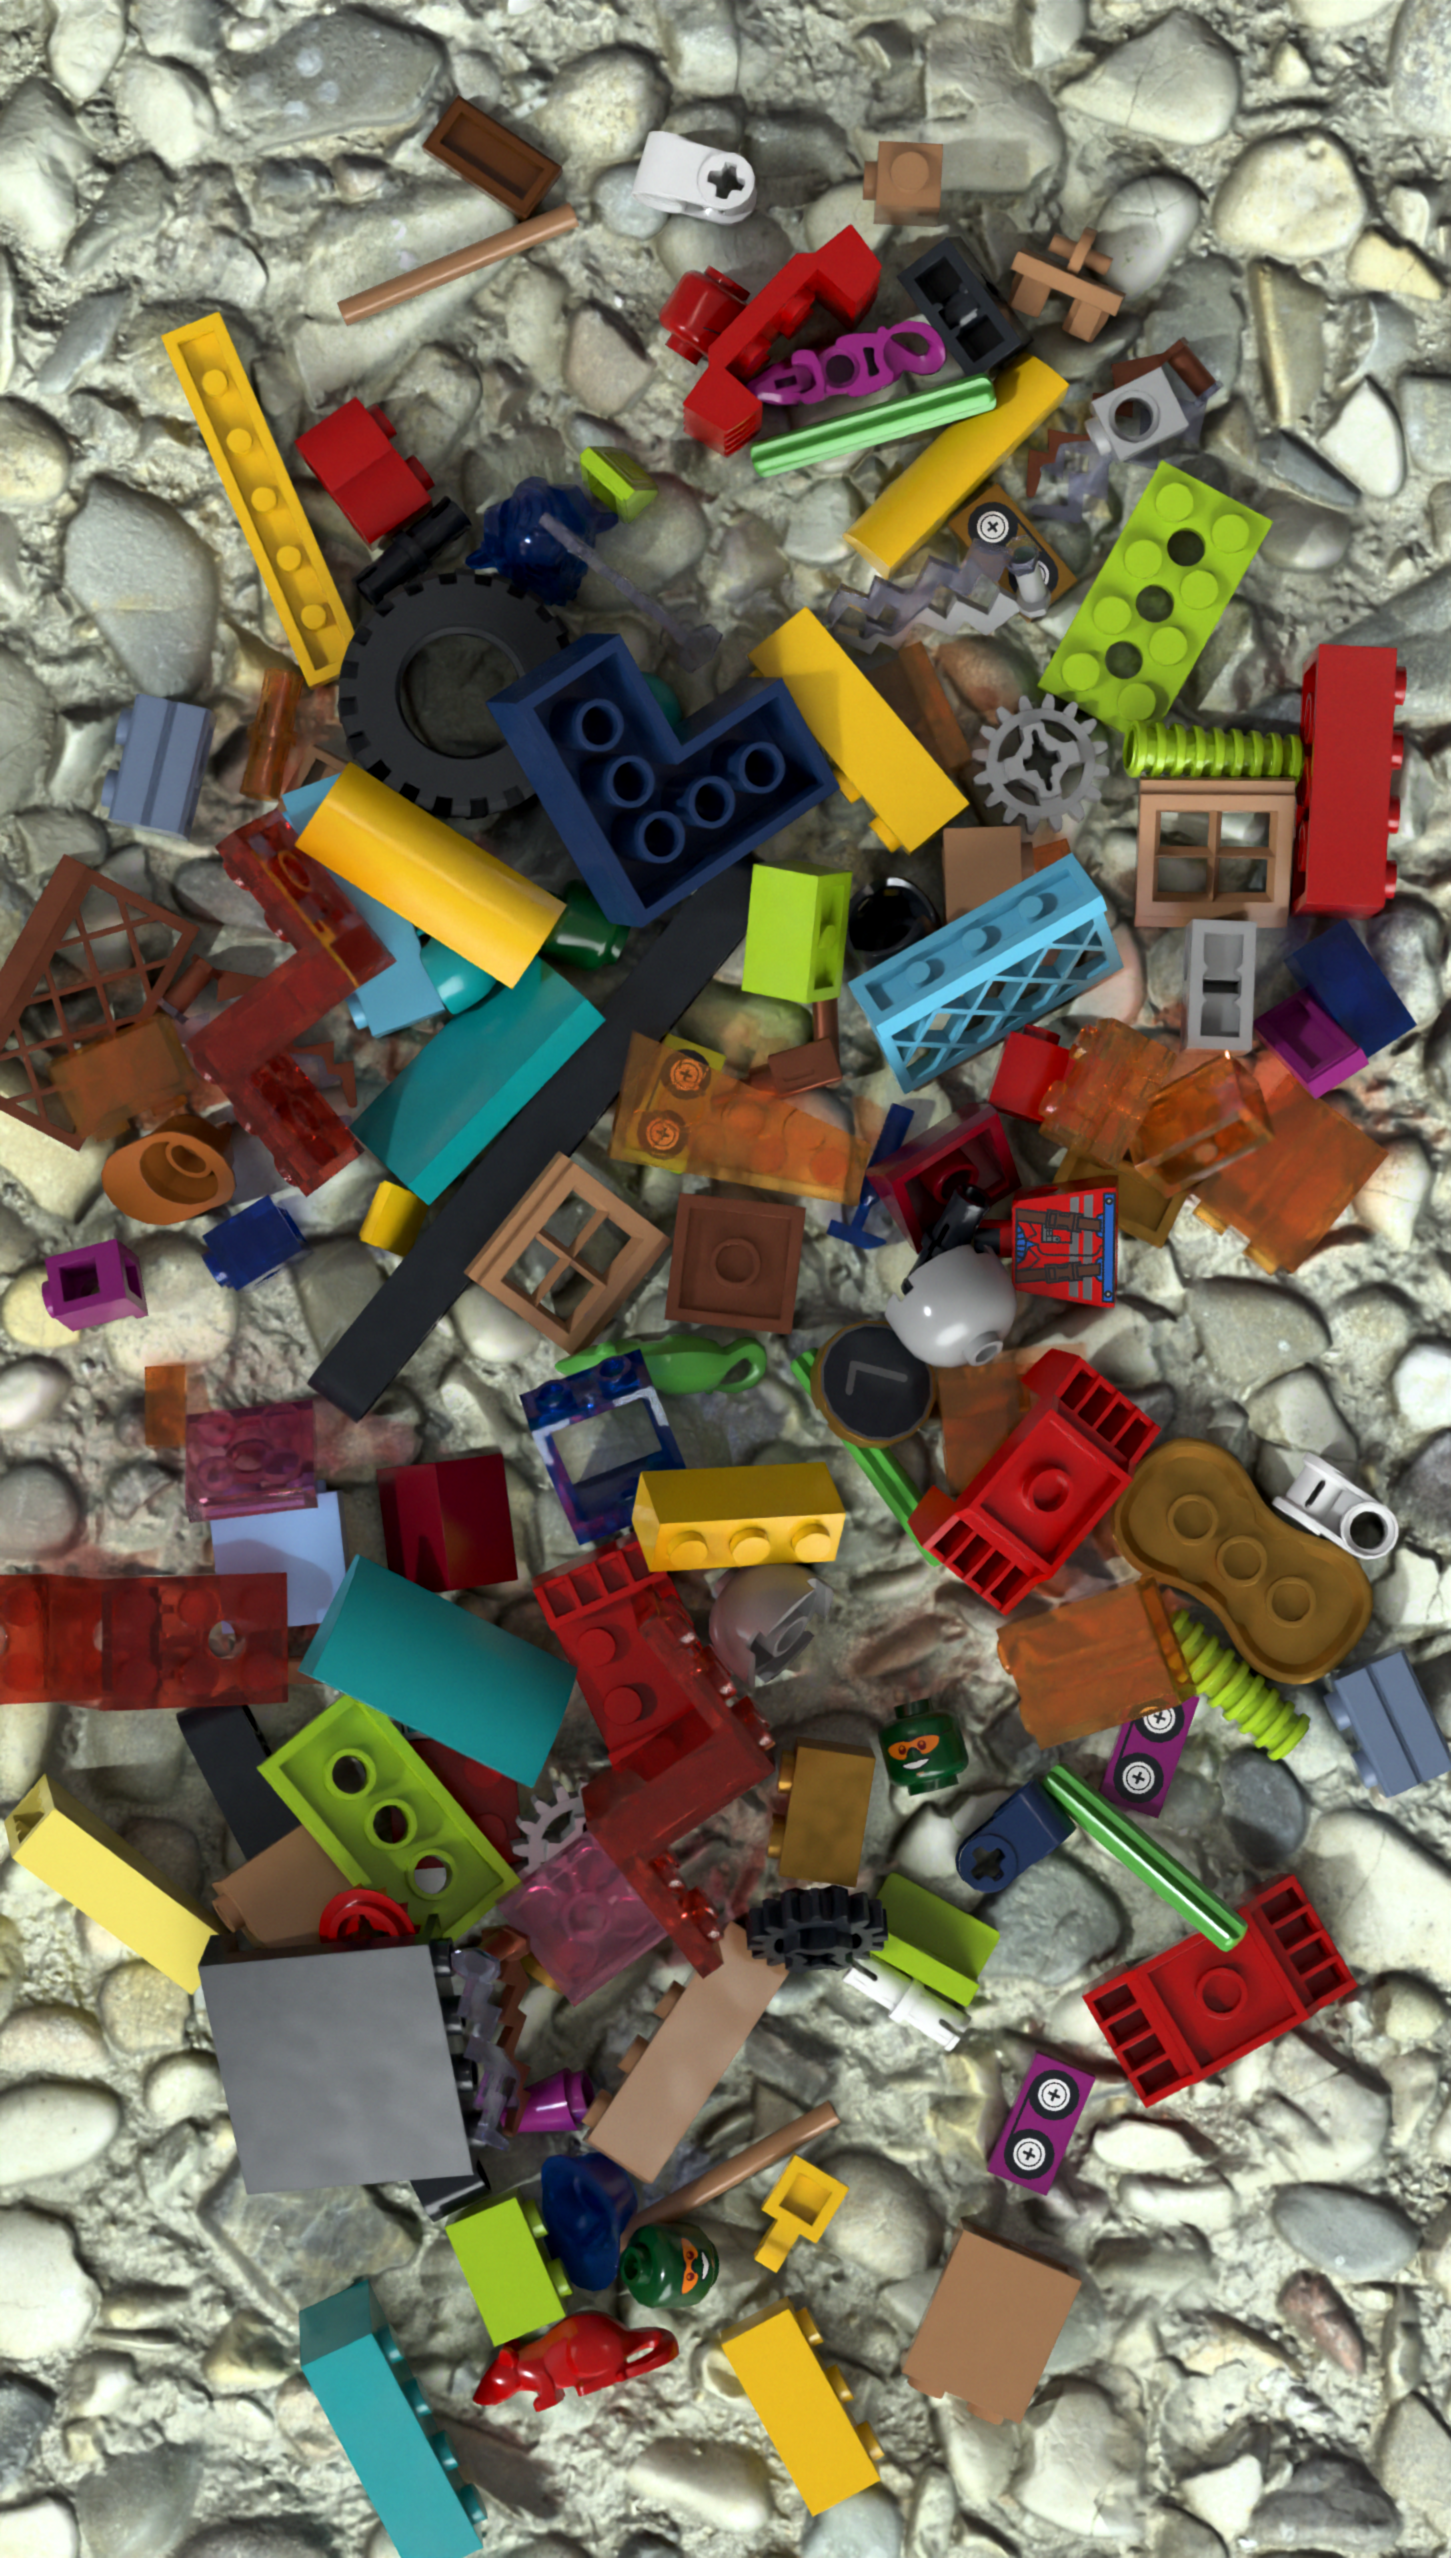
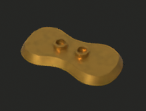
[1110,1437,1374,1685]

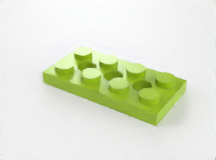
[1037,460,1274,736]
[256,1694,522,1942]

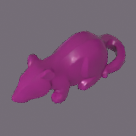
[743,321,947,407]

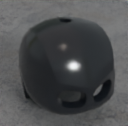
[846,876,943,972]

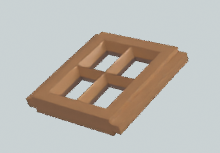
[1133,776,1295,928]
[464,1151,672,1355]

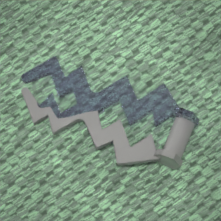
[821,534,1051,655]

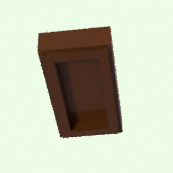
[422,95,563,222]

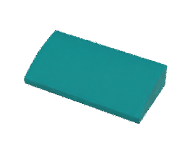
[348,955,606,1206]
[297,1554,578,1788]

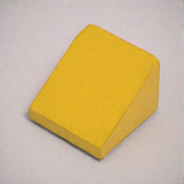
[358,1180,429,1257]

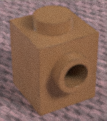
[863,141,943,227]

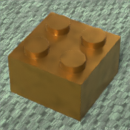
[767,1736,876,1888]

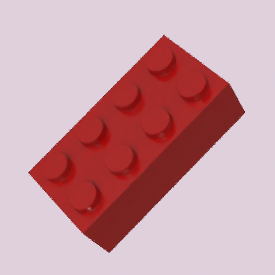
[1290,644,1407,920]

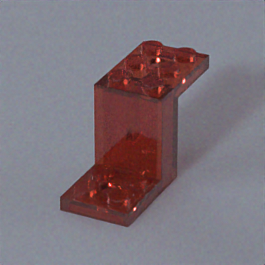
[184,808,397,1197]
[0,1571,288,1712]
[581,1583,776,1979]

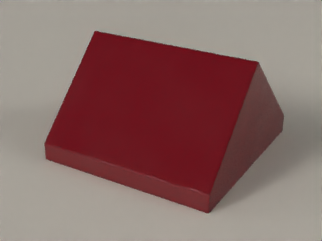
[864,1102,1022,1255]
[376,1453,519,1592]

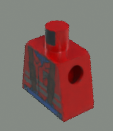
[974,1175,1119,1308]

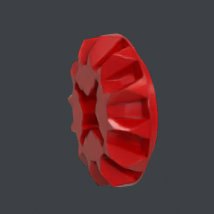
[319,1883,421,1943]

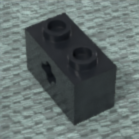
[896,236,1034,377]

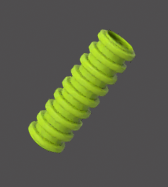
[1122,719,1305,787]
[1146,1608,1311,1761]

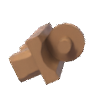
[1008,226,1127,343]

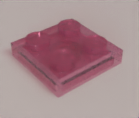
[185,1400,318,1523]
[495,1822,678,2007]

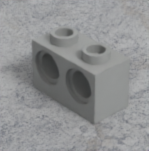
[1179,919,1257,1056]

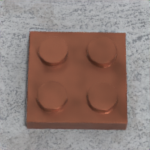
[664,1192,806,1335]

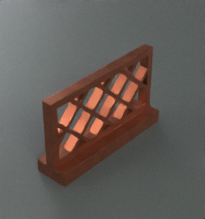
[0,854,200,1152]

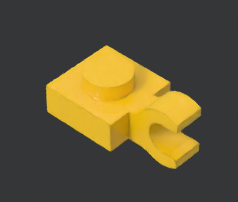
[753,2152,850,2273]

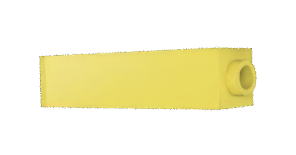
[4,1773,229,1995]

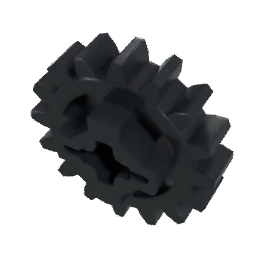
[745,1885,888,1974]

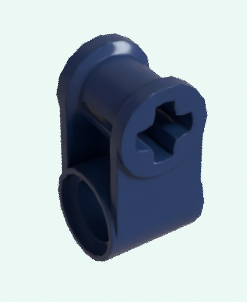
[955,1778,1077,1893]

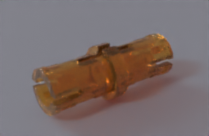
[239,668,305,803]

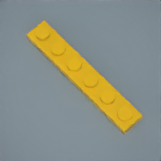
[161,311,355,690]

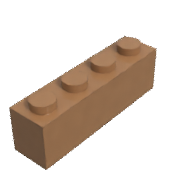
[581,1921,790,2183]

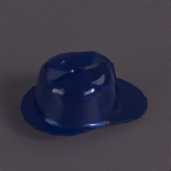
[541,2151,639,2292]

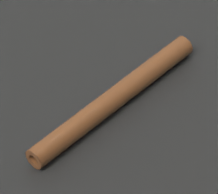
[337,202,579,326]
[609,2100,841,2253]

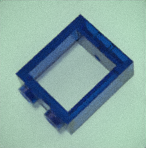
[519,1348,688,1546]

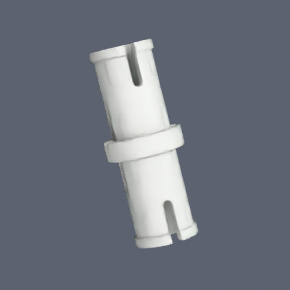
[842,1952,971,2052]

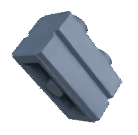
[101,693,217,841]
[1323,1646,1451,1798]

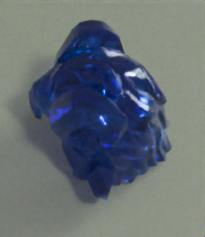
[465,476,619,607]

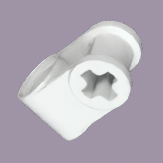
[631,131,757,226]
[1272,1451,1398,1559]

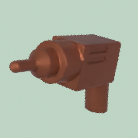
[710,998,843,1106]

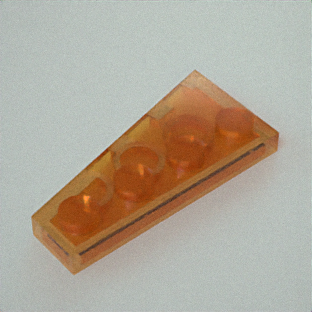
[606,1030,871,1207]

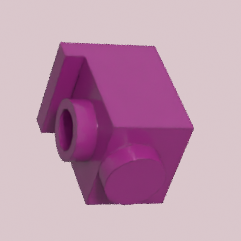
[42,1238,149,1332]

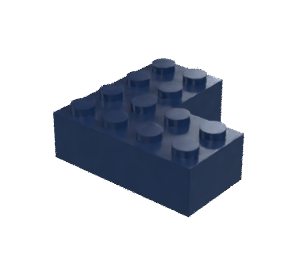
[485,633,840,928]

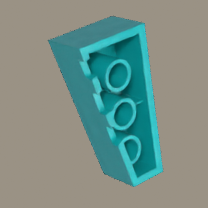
[299,2279,488,2558]

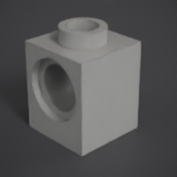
[1084,367,1189,465]

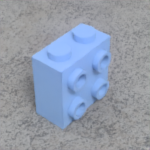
[208,1479,351,1634]

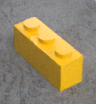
[631,1462,846,1572]
[721,2295,885,2517]

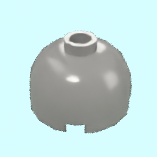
[885,1244,1018,1367]
[709,1563,834,1687]

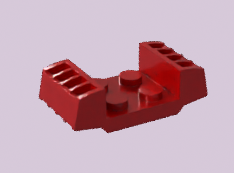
[682,224,882,458]
[907,1348,1161,1616]
[531,1531,747,1800]
[1082,1873,1358,2108]

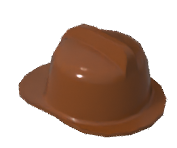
[101,1114,237,1226]

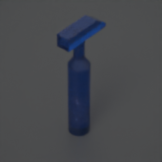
[826,1103,915,1251]

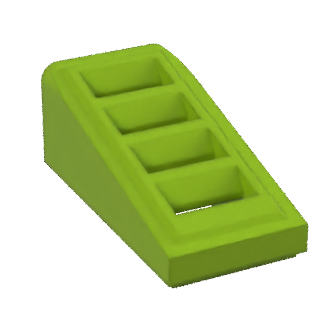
[579,446,659,524]

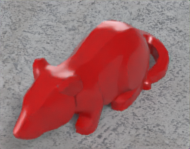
[472,2310,680,2412]

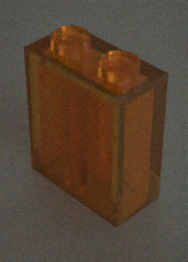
[1187,1073,1389,1276]
[996,1571,1197,1750]

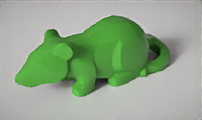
[554,1333,767,1395]

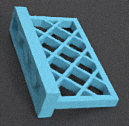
[848,853,1124,1094]

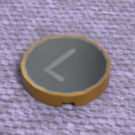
[810,1320,936,1449]

